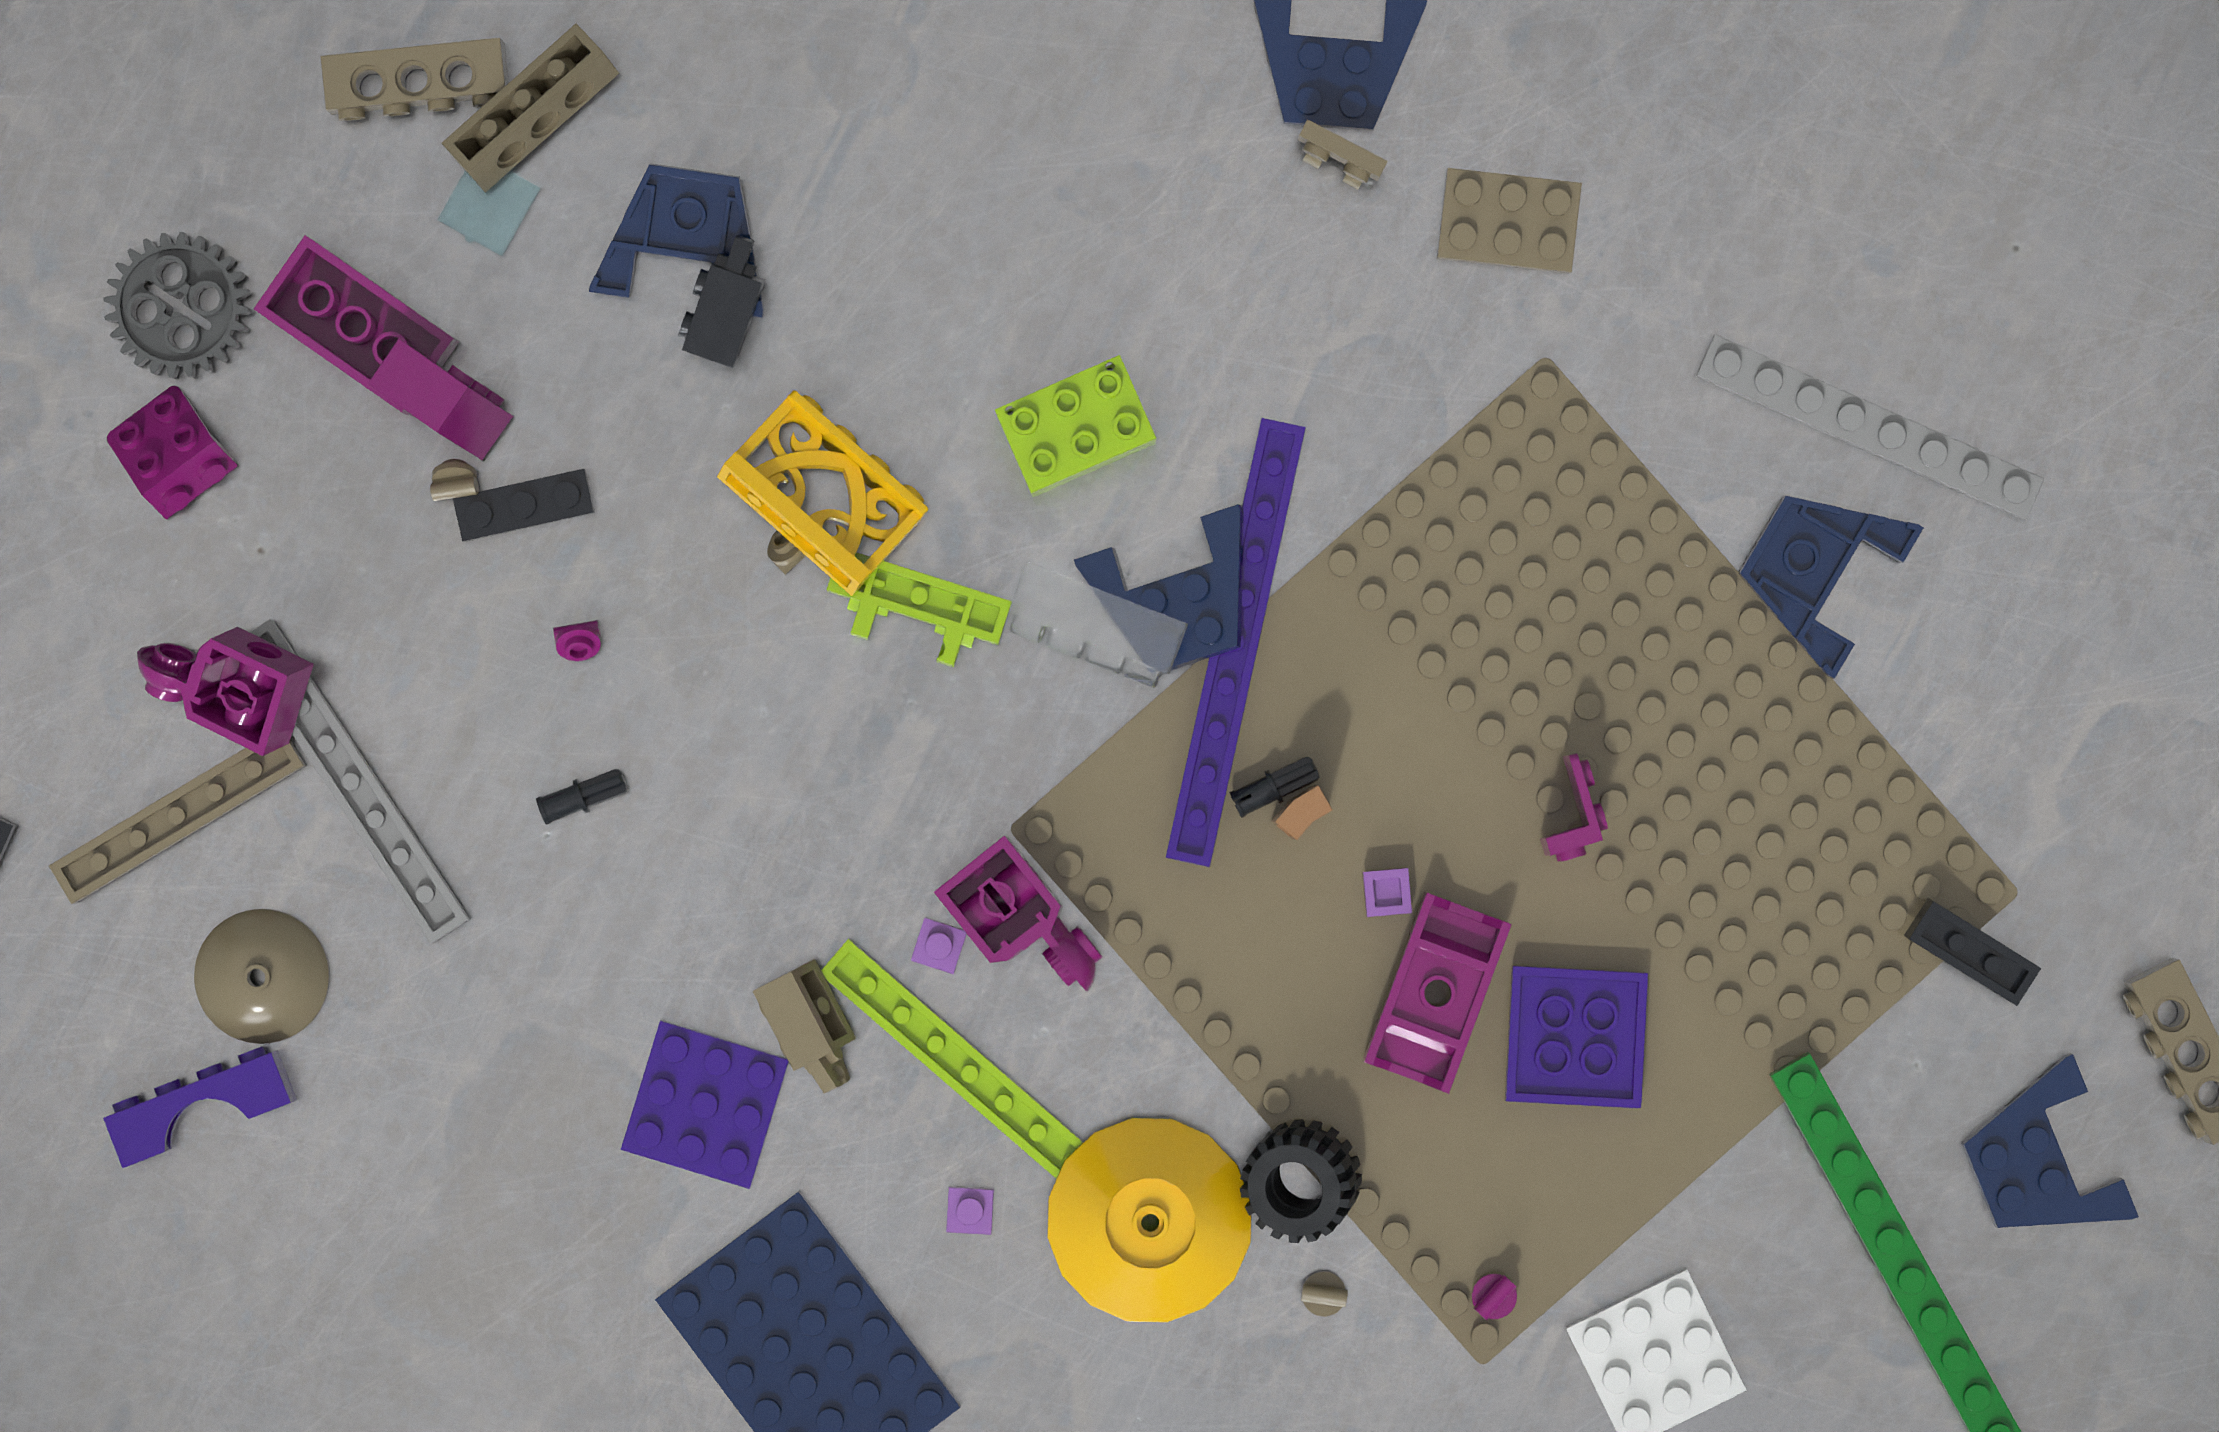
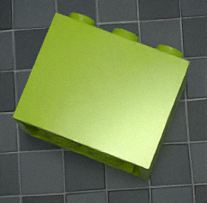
[995,355,1156,497]

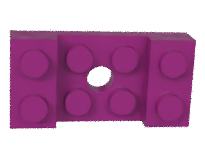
[1362,892,1512,1094]

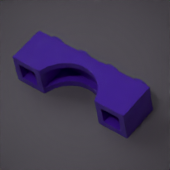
[103,1046,297,1168]

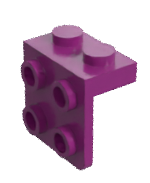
[107,386,238,520]
[1540,753,1608,862]

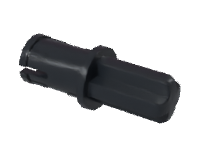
[1229,757,1320,818]
[536,769,627,825]

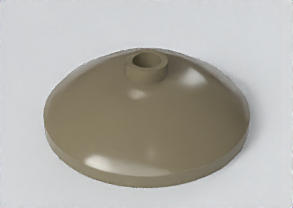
[194,909,330,1044]

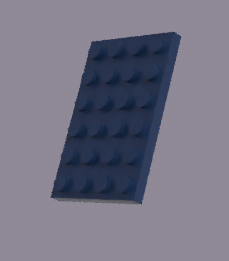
[655,1190,961,1432]

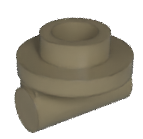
[430,459,479,501]
[767,531,806,575]
[1301,1271,1348,1317]

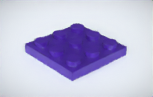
[1505,966,1648,1108]
[621,1020,789,1189]

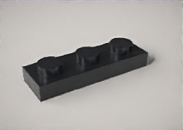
[453,469,595,542]
[1904,898,2041,1006]

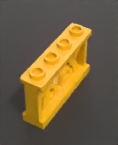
[717,390,928,596]

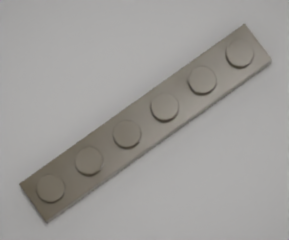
[49,740,306,904]

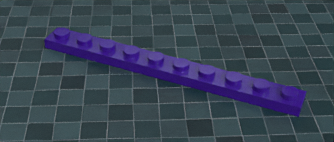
[1166,418,1306,867]

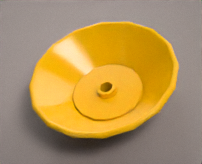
[1047,1118,1251,1322]

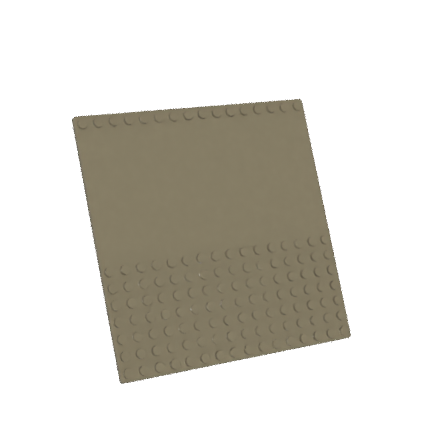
[1011,358,2018,1364]

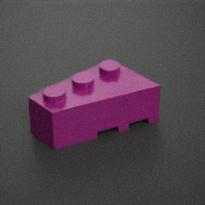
[368,339,513,460]

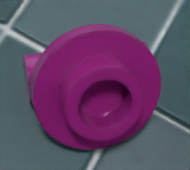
[553,620,601,661]
[1472,1274,1517,1320]

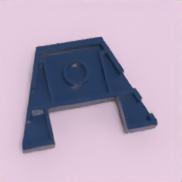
[1253,0,1427,131]
[589,163,765,317]
[1738,496,1924,679]
[1074,504,1244,675]
[1962,1053,2139,1228]

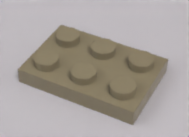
[1437,168,1582,274]

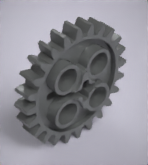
[103,232,252,379]

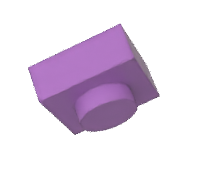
[1362,868,1412,917]
[911,917,967,974]
[946,1186,994,1235]

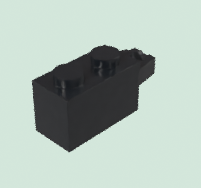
[678,235,766,368]

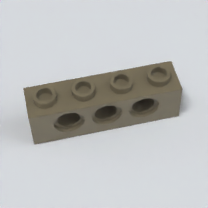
[441,23,619,193]
[320,38,509,121]
[2123,958,2219,1145]

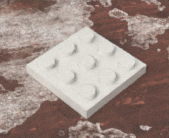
[1565,1268,1747,1432]

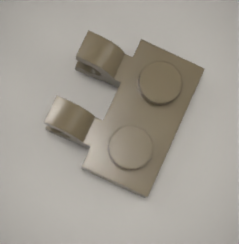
[1298,119,1388,190]

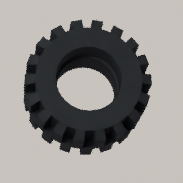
[1240,1119,1362,1243]

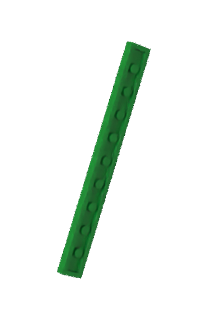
[1769,1052,2021,1432]

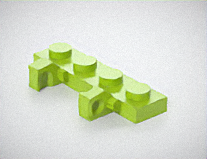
[826,552,1012,667]

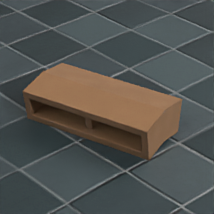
[1272,785,1333,840]

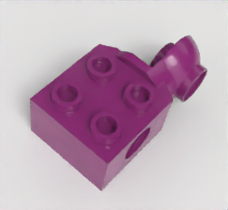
[137,627,314,756]
[934,836,1103,992]

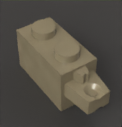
[753,959,856,1093]

